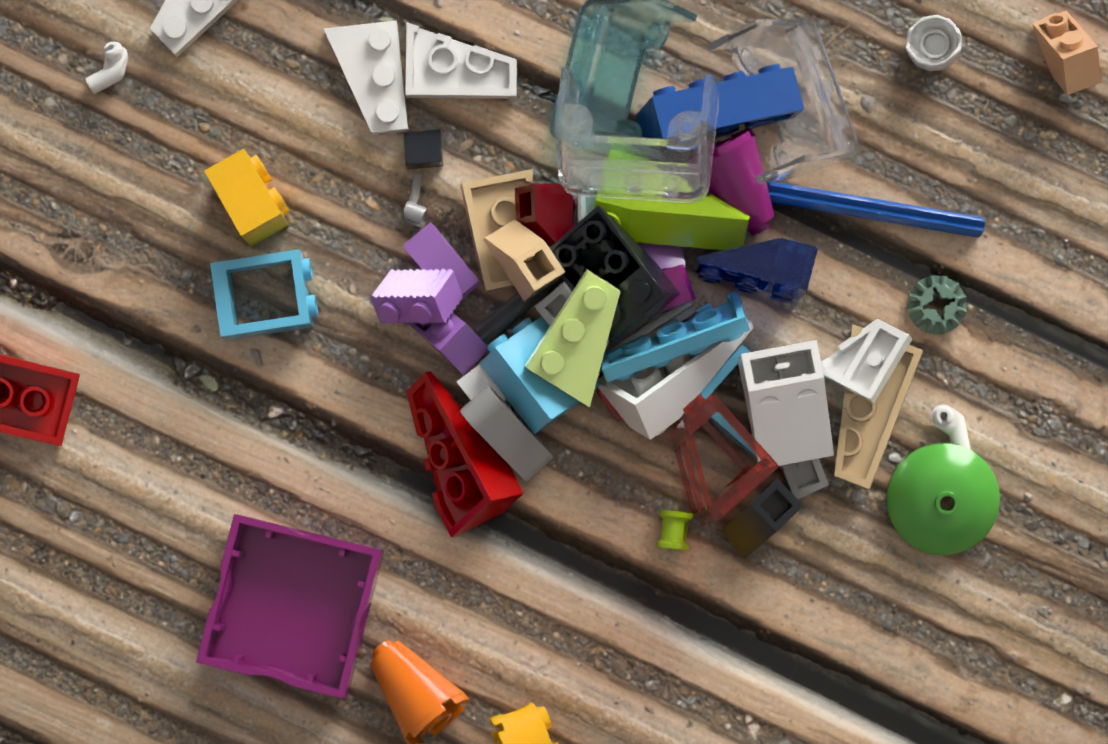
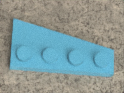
[601,290,750,383]

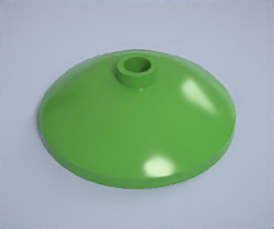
[886,443,1000,555]

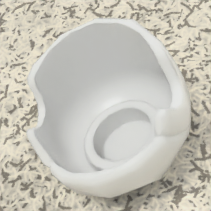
[905,15,962,71]

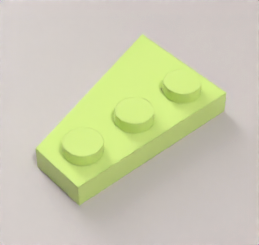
[525,270,620,407]

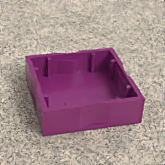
[196,514,384,699]

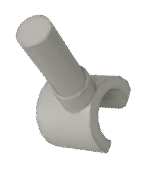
[404,173,427,227]

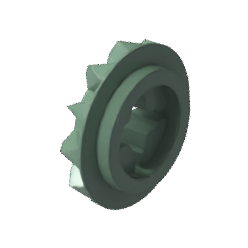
[907,275,967,335]

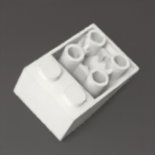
[737,340,834,470]

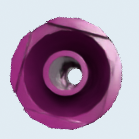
[685,128,775,236]

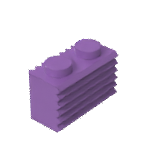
[370,268,463,324]

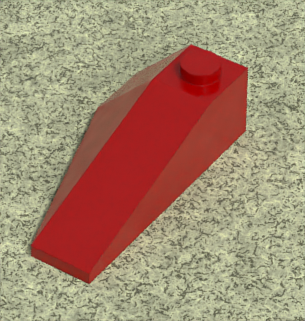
[406,371,524,538]

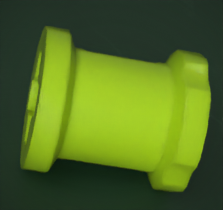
[656,510,693,551]

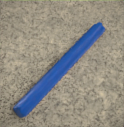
[767,181,985,238]

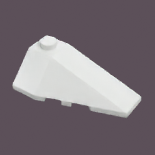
[597,319,754,440]

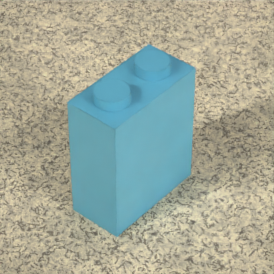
[479,317,600,435]

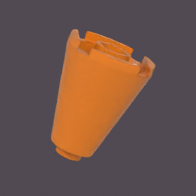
[370,640,470,744]

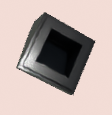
[404,129,444,170]

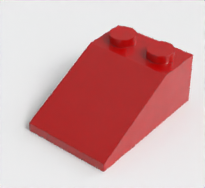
[0,354,80,446]

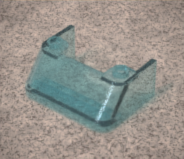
[550,0,697,158]

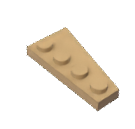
[834,325,923,491]

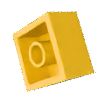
[204,148,290,247]

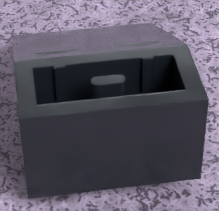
[550,205,680,342]

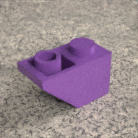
[408,313,488,375]

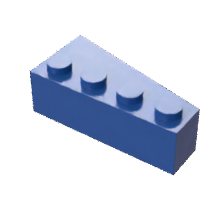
[636,64,804,156]

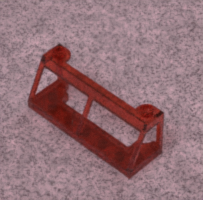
[670,393,779,526]

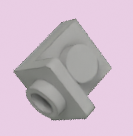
[780,459,829,499]

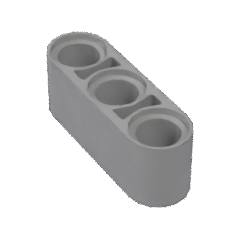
[460,385,555,482]

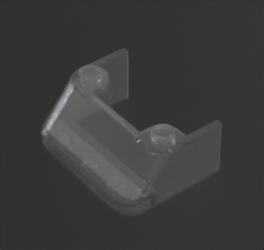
[709,18,859,184]
[555,67,720,203]

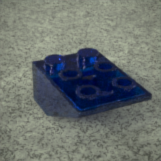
[692,238,818,304]

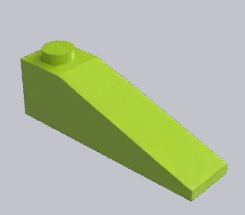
[594,148,750,252]

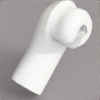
[85,41,128,95]
[931,405,971,450]

